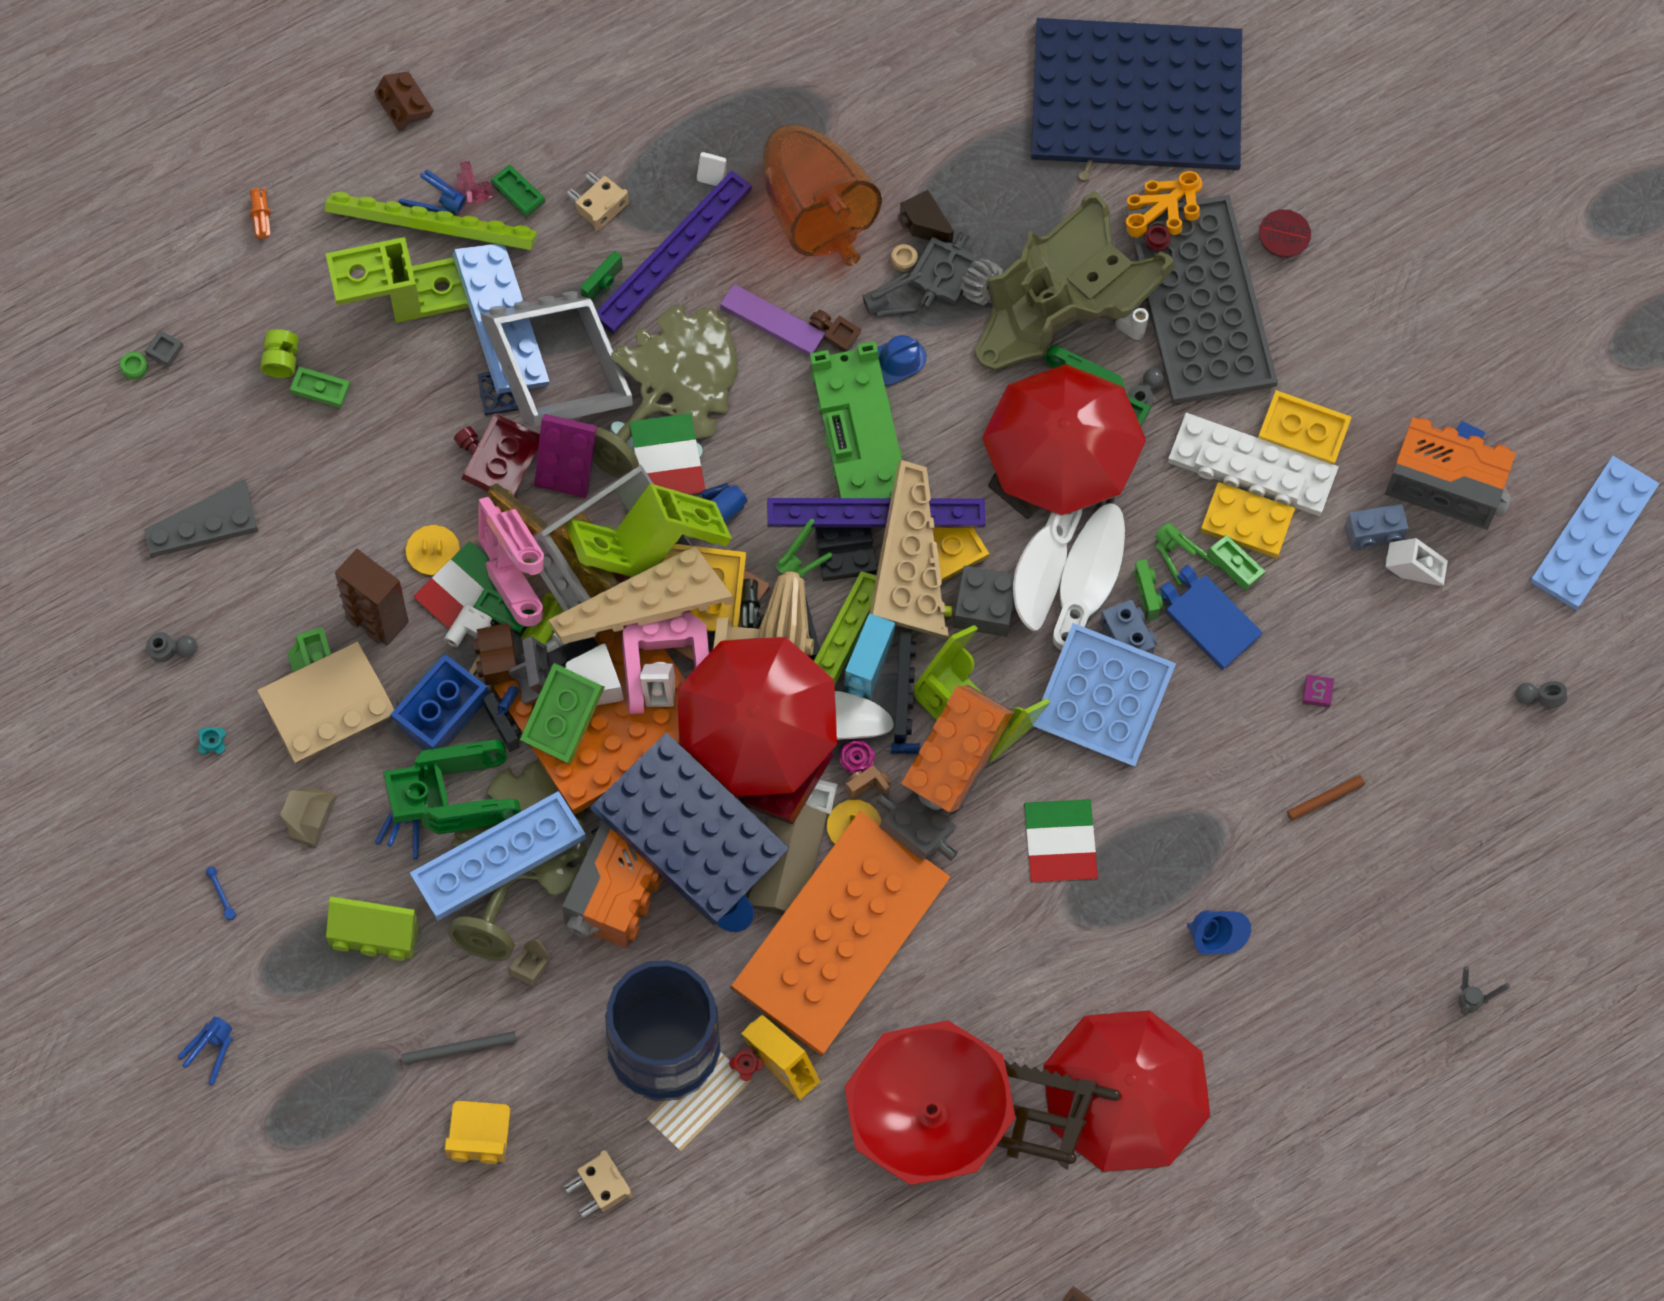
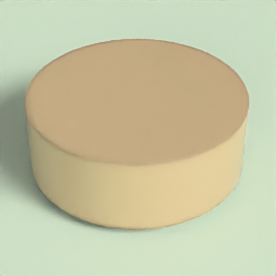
[891,244,918,272]

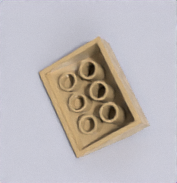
[257,641,394,765]

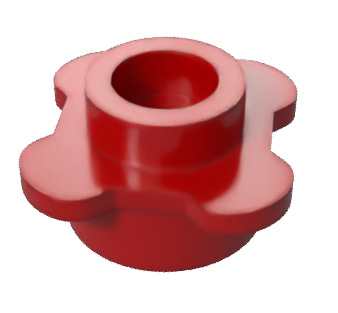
[729,1047,764,1081]

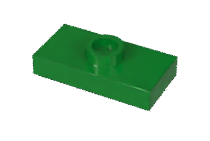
[490,164,546,218]
[580,251,623,301]
[473,586,534,636]

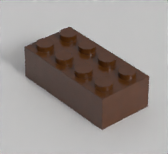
[335,548,409,646]

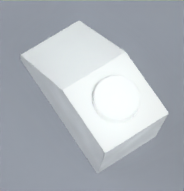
[1386,538,1448,586]
[640,662,675,707]

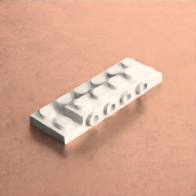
[1168,413,1339,516]

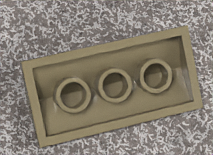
[748,805,827,915]

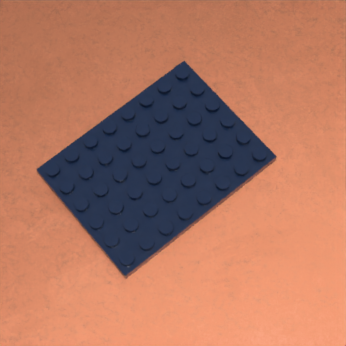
[1031,18,1242,170]

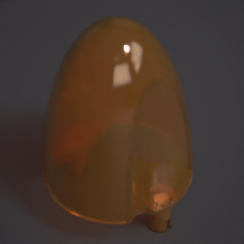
[762,124,882,266]

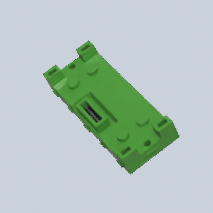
[810,341,902,498]

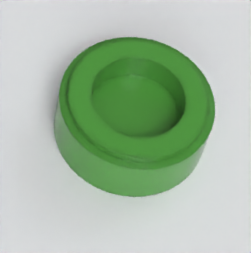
[120,352,148,380]

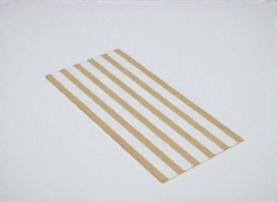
[647,1053,751,1151]

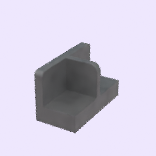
[509,636,550,705]

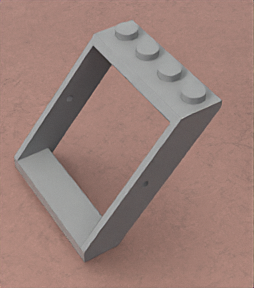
[481,291,633,426]
[530,465,693,612]

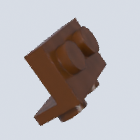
[375,71,434,131]

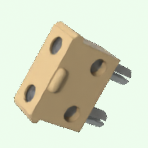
[566,172,629,231]
[564,1150,633,1218]

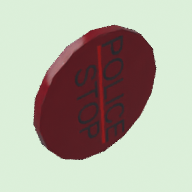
[1259,209,1311,258]

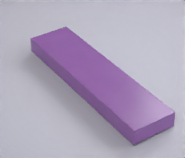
[720,284,826,356]

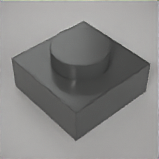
[145,330,184,367]

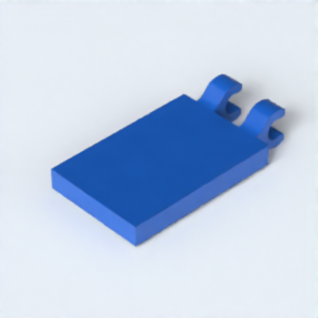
[1160,564,1263,671]

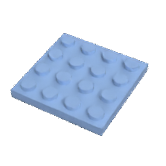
[1033,623,1176,767]

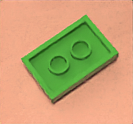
[520,663,605,763]

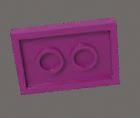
[534,414,597,498]

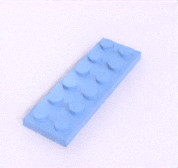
[452,244,550,394]
[1530,456,1660,611]
[410,791,587,921]

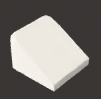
[697,152,727,186]
[805,780,838,814]

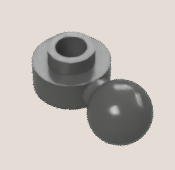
[1127,368,1164,408]
[146,632,198,662]
[1516,681,1567,708]

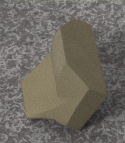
[279,787,337,848]

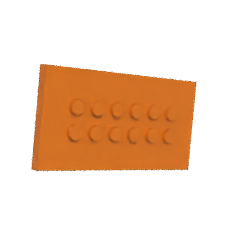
[730,811,951,1056]

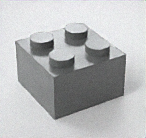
[953,565,1014,637]

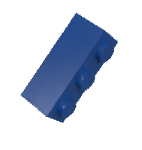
[390,654,489,750]

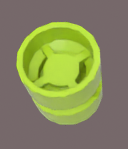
[260,329,300,378]

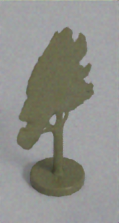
[593,305,738,478]
[448,760,587,961]

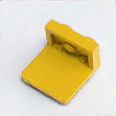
[445,1101,511,1164]

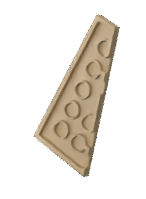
[870,460,949,639]
[549,546,734,644]

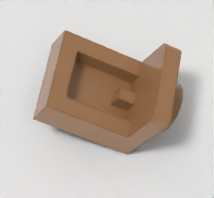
[846,765,891,800]

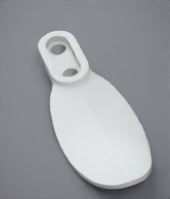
[1053,504,1125,651]
[1013,509,1082,631]
[835,691,894,740]

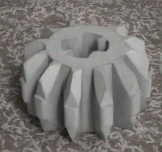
[960,258,1003,306]

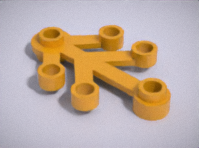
[1126,171,1203,238]

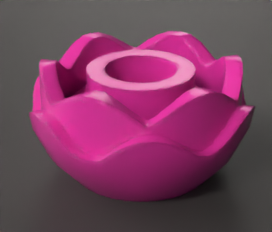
[839,740,875,774]

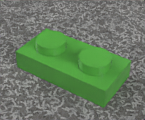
[290,366,351,409]
[1207,535,1266,591]
[1133,559,1163,621]

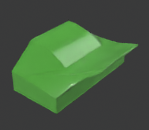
[287,627,331,672]

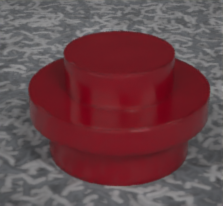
[1144,225,1171,251]

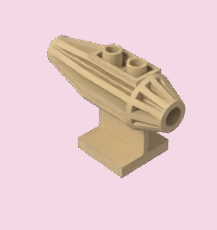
[713,572,814,656]

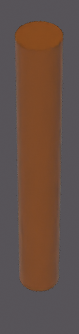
[1287,775,1365,821]

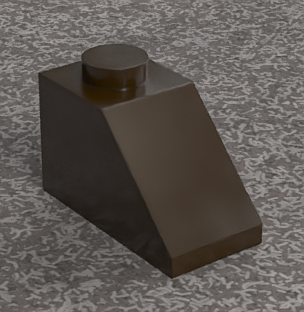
[898,190,954,243]

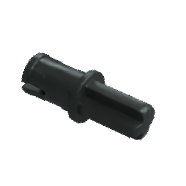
[740,578,760,629]

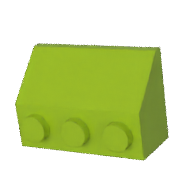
[326,896,419,961]

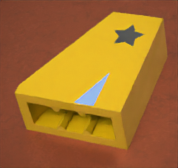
[741,1015,821,1101]

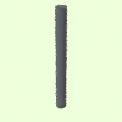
[402,1031,517,1065]

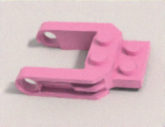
[478,497,544,626]
[622,610,709,714]

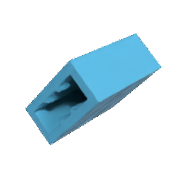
[844,613,895,700]

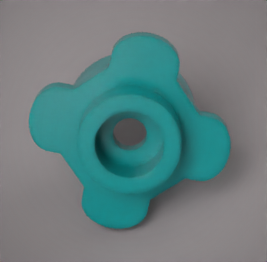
[197,727,226,755]

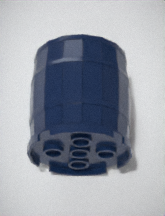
[605,960,721,1101]

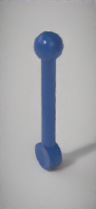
[206,867,236,920]

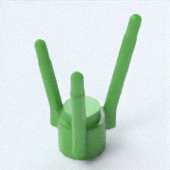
[775,519,832,578]
[1155,523,1219,586]

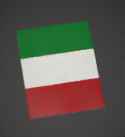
[629,413,706,494]
[413,541,497,630]
[1024,799,1098,882]

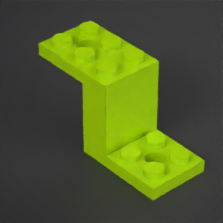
[325,237,469,323]
[565,483,732,578]

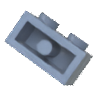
[1345,504,1409,550]
[1100,599,1157,654]

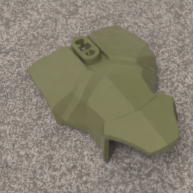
[974,191,1175,370]

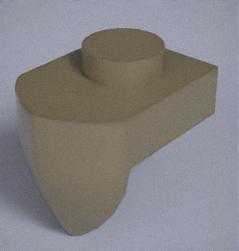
[509,939,549,987]

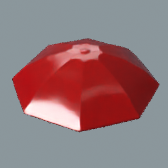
[982,364,1146,516]
[677,637,837,797]
[1043,1010,1210,1172]
[844,1020,1015,1185]

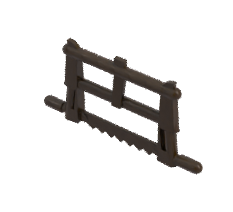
[997,1059,1121,1170]

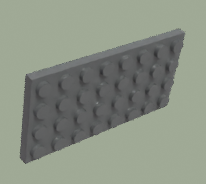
[1126,195,1278,404]

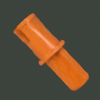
[250,188,271,240]

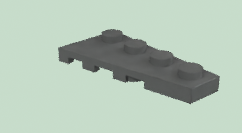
[144,479,258,558]

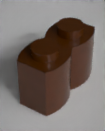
[473,623,517,685]

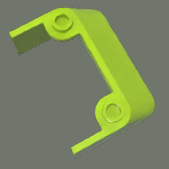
[914,625,1050,763]

